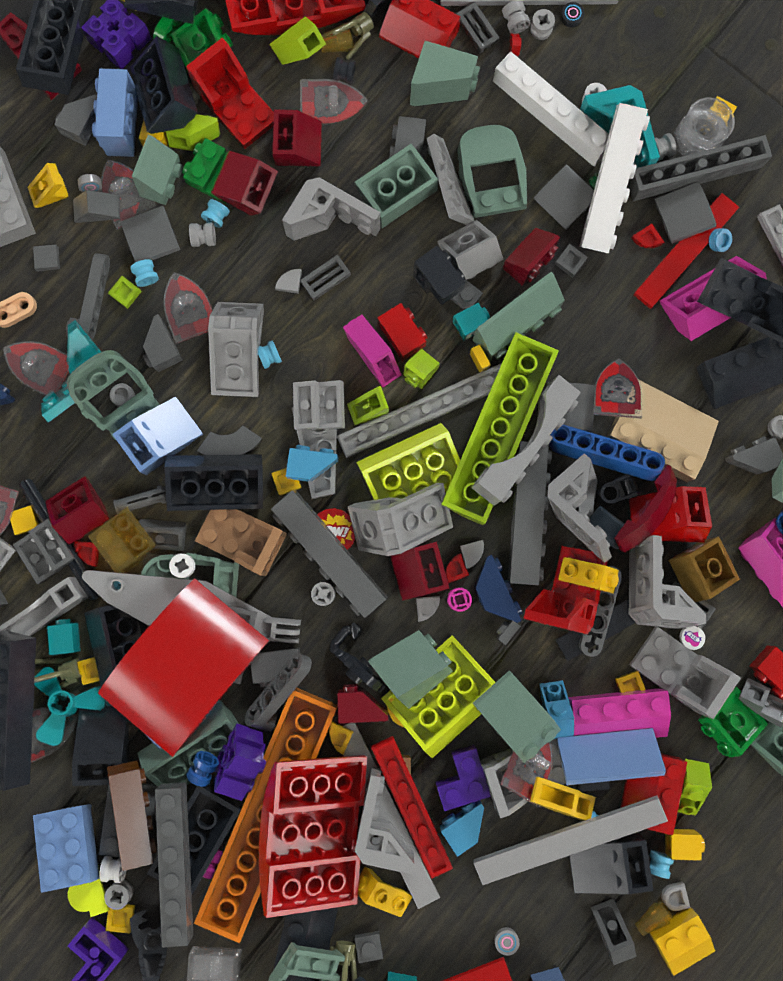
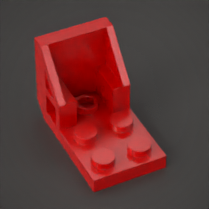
[186,38,274,149]
[524,546,608,634]

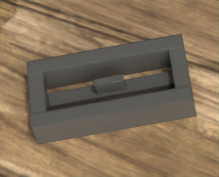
[456,2,499,53]
[300,255,351,301]

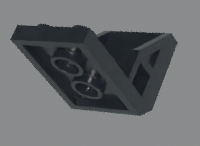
[697,258,783,343]

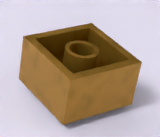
[669,536,740,602]

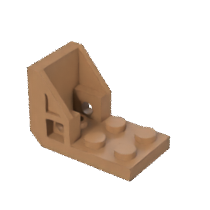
[195,509,287,576]

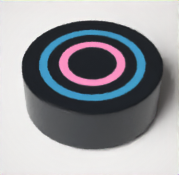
[561,2,584,27]

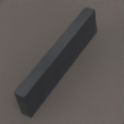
[555,598,636,661]

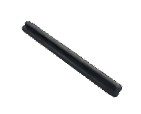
[19,479,101,601]

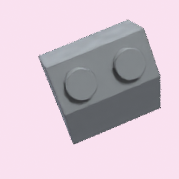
[437,220,504,280]

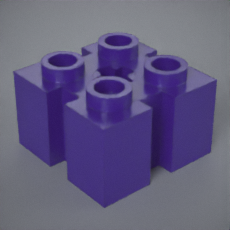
[81,0,152,69]
[214,723,266,801]

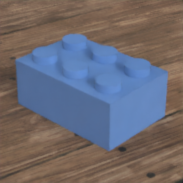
[92,69,138,157]
[33,804,100,893]

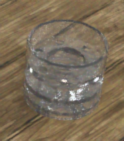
[674,97,735,156]

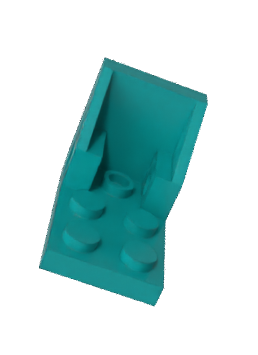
[580,85,660,168]
[41,320,101,422]

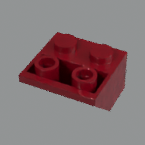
[273,109,322,166]
[211,151,278,216]
[502,228,560,286]
[390,542,449,601]

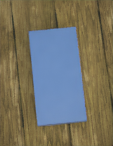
[557,728,666,785]

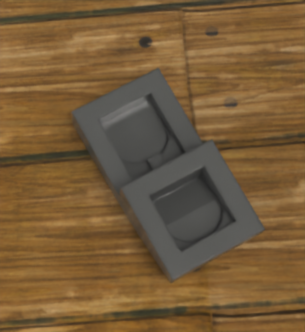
[739,678,783,727]

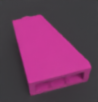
[343,314,401,388]

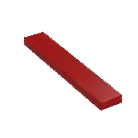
[633,193,739,309]
[371,736,453,879]

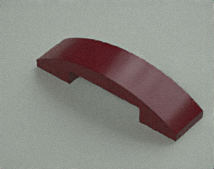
[614,464,677,552]

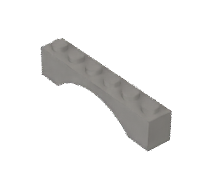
[471,375,581,506]
[0,577,88,636]

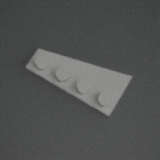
[427,134,475,225]
[292,407,337,499]

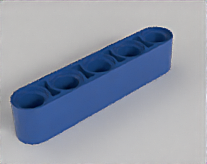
[549,425,665,481]

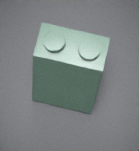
[410,41,480,106]
[368,630,453,709]
[473,671,561,763]

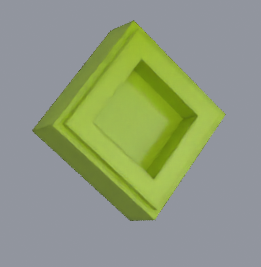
[108,276,142,309]

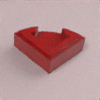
[510,33,521,57]
[631,224,664,248]
[74,541,100,567]
[445,554,469,584]

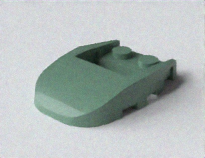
[458,125,527,218]
[67,350,160,440]
[141,553,239,598]
[268,942,345,981]

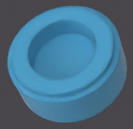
[709,228,732,252]

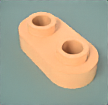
[0,292,37,328]

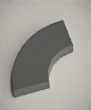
[197,426,263,455]

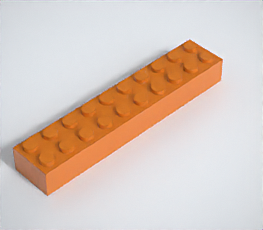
[194,688,338,943]

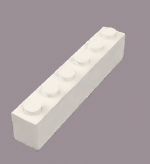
[493,51,609,167]
[579,103,650,253]

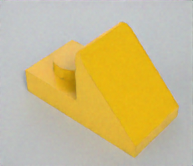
[28,163,68,208]

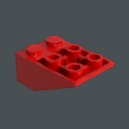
[628,486,712,543]

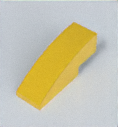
[530,777,596,821]

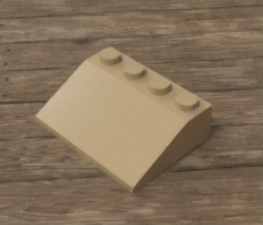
[606,379,719,482]

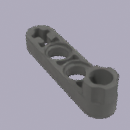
[66,253,110,341]
[579,566,621,657]
[245,653,312,732]

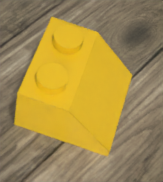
[648,907,715,976]

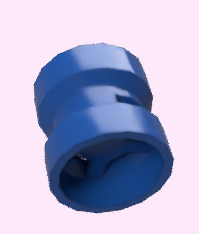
[186,751,219,787]

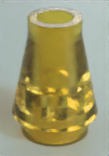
[321,29,354,53]
[635,901,673,936]

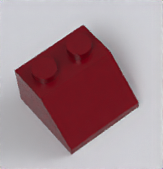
[45,476,109,544]
[337,684,388,723]

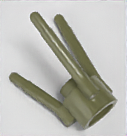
[321,12,374,60]
[34,656,82,696]
[330,940,357,981]

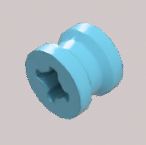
[201,199,230,228]
[130,259,159,287]
[258,340,282,369]
[649,850,674,879]

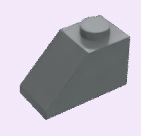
[54,94,97,146]
[143,314,183,372]
[251,648,300,687]
[591,899,637,965]

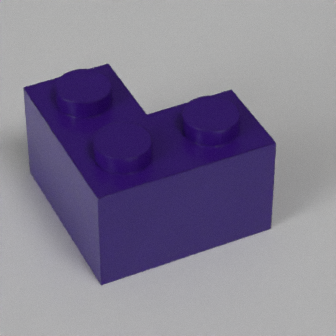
[436,744,491,811]
[68,917,129,981]

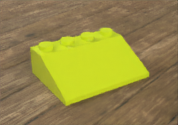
[357,423,460,500]
[381,635,496,758]

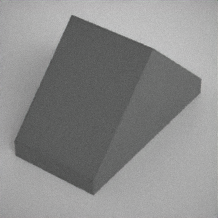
[73,190,120,223]

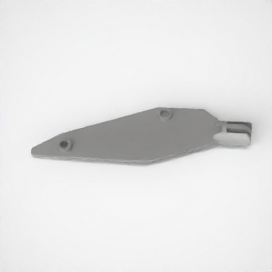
[82,570,301,643]

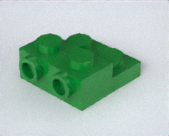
[171,8,233,71]
[182,138,227,204]
[698,687,768,757]

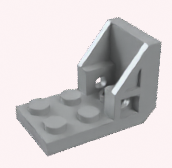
[282,177,380,241]
[208,302,264,397]
[548,454,612,563]
[348,483,453,556]
[629,535,706,629]
[629,626,741,719]
[480,739,566,818]
[355,767,415,875]

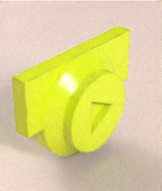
[68,868,109,917]

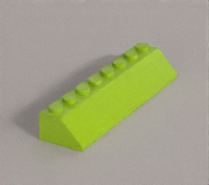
[441,332,559,525]

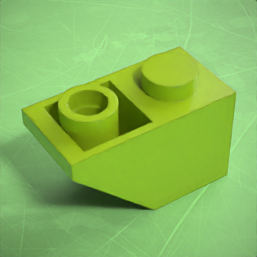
[269,17,326,65]
[166,114,220,151]
[404,349,440,389]
[678,759,712,815]

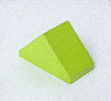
[347,386,389,425]

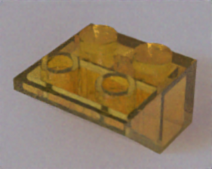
[88,507,156,574]

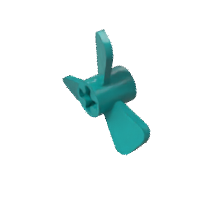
[34,667,105,746]

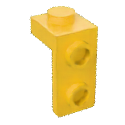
[559,557,619,594]
[358,867,412,917]

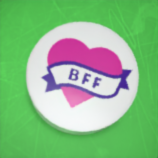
[679,626,705,650]

